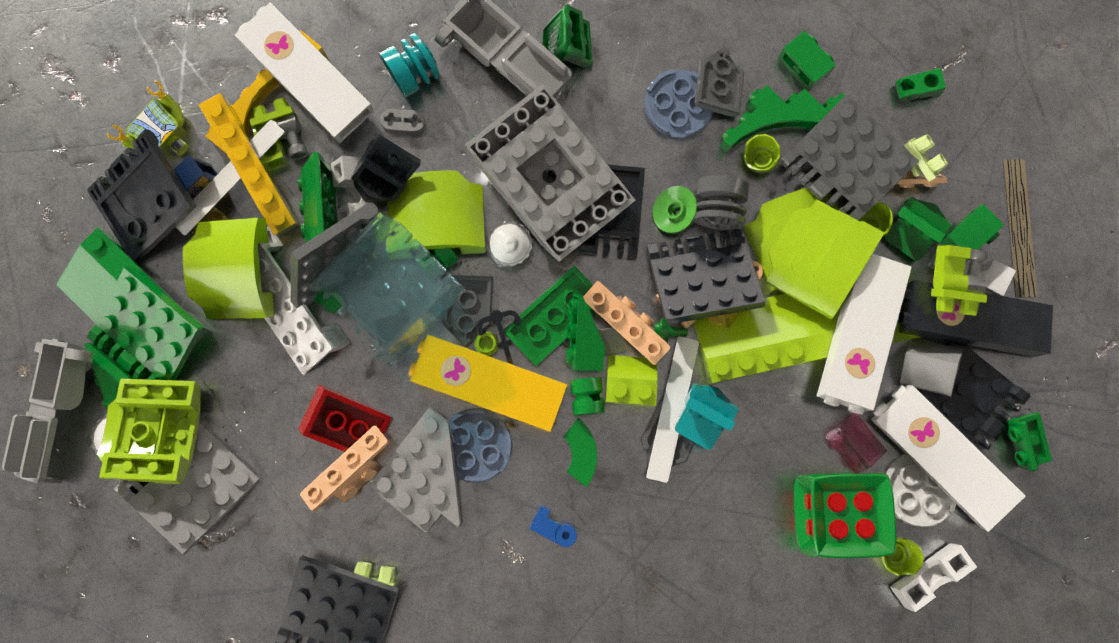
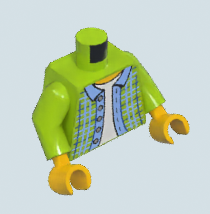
[107,80,188,156]

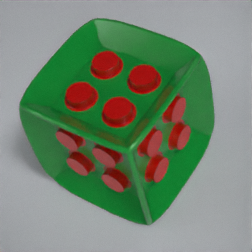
[794,473,896,559]

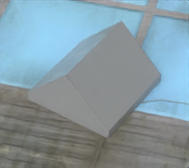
[900,339,963,397]

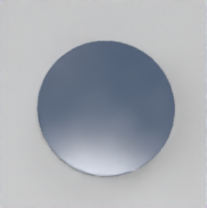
[644,69,714,139]
[448,408,513,483]

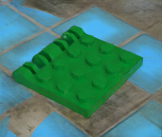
[87,266,204,381]

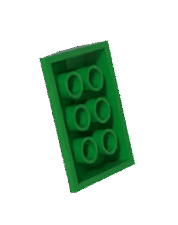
[298,152,338,243]

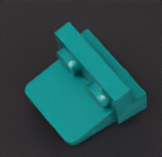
[675,382,739,449]

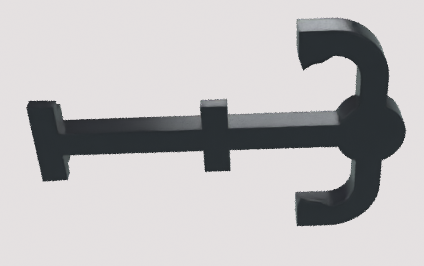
[477,309,521,365]

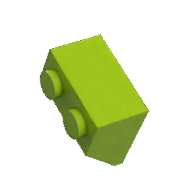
[605,355,658,407]

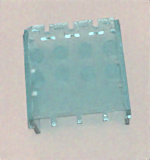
[308,212,464,368]

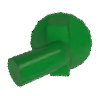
[654,318,688,342]

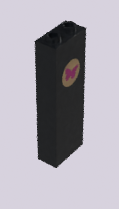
[898,280,1053,357]

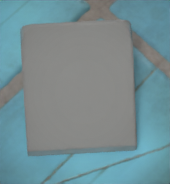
[598,327,626,356]

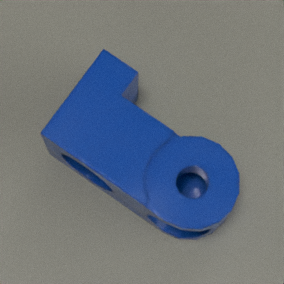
[529,505,577,547]

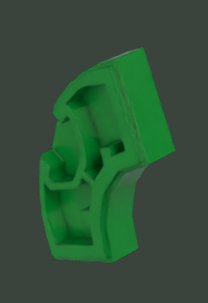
[563,417,597,488]

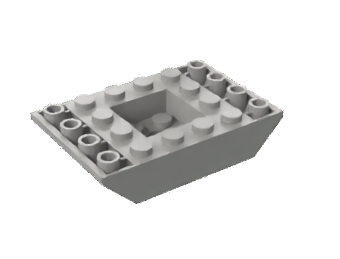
[465,84,636,262]

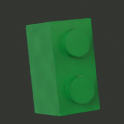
[778,30,836,91]
[940,204,1004,250]

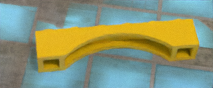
[205,30,327,155]
[198,93,300,236]

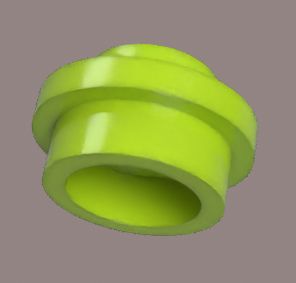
[475,332,499,356]

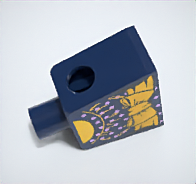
[174,155,218,199]

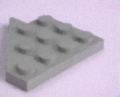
[369,407,462,533]

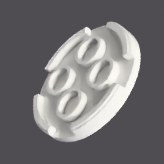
[885,454,957,528]

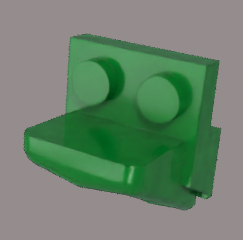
[542,4,593,68]
[885,196,952,261]

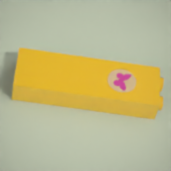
[408,334,567,433]

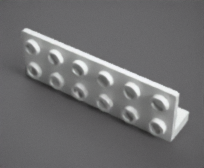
[258,227,350,374]

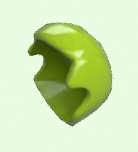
[744,134,781,174]
[859,201,893,239]
[880,537,924,576]

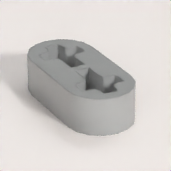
[380,109,427,135]

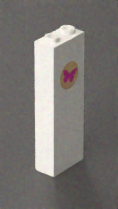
[235,2,374,144]
[817,253,911,415]
[871,385,1026,532]

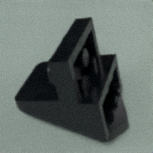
[351,134,421,203]

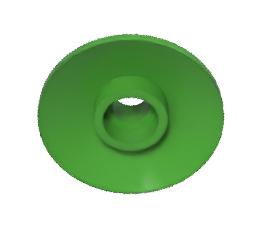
[653,186,698,233]

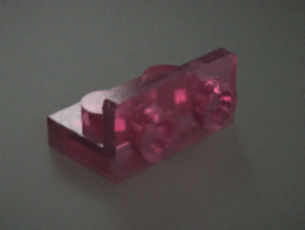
[825,413,887,474]

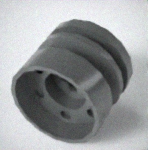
[694,175,749,230]

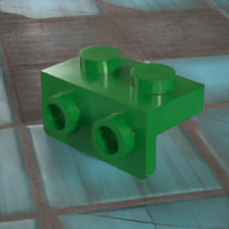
[1007,412,1052,471]

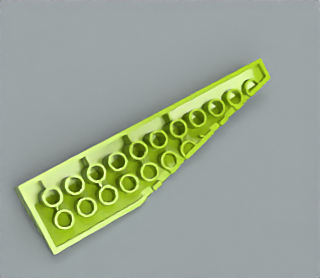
[693,294,923,385]

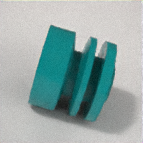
[379,32,441,97]

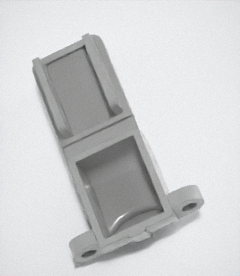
[435,0,572,101]
[2,339,93,483]

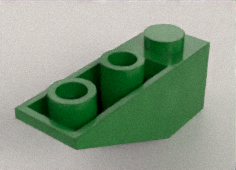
[566,293,605,371]
[84,342,134,410]

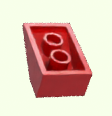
[298,384,392,452]

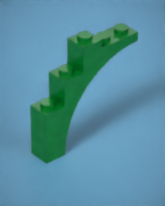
[720,85,845,154]

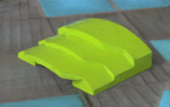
[387,170,486,260]
[743,187,839,293]
[766,199,884,320]
[183,218,275,319]
[97,379,201,484]

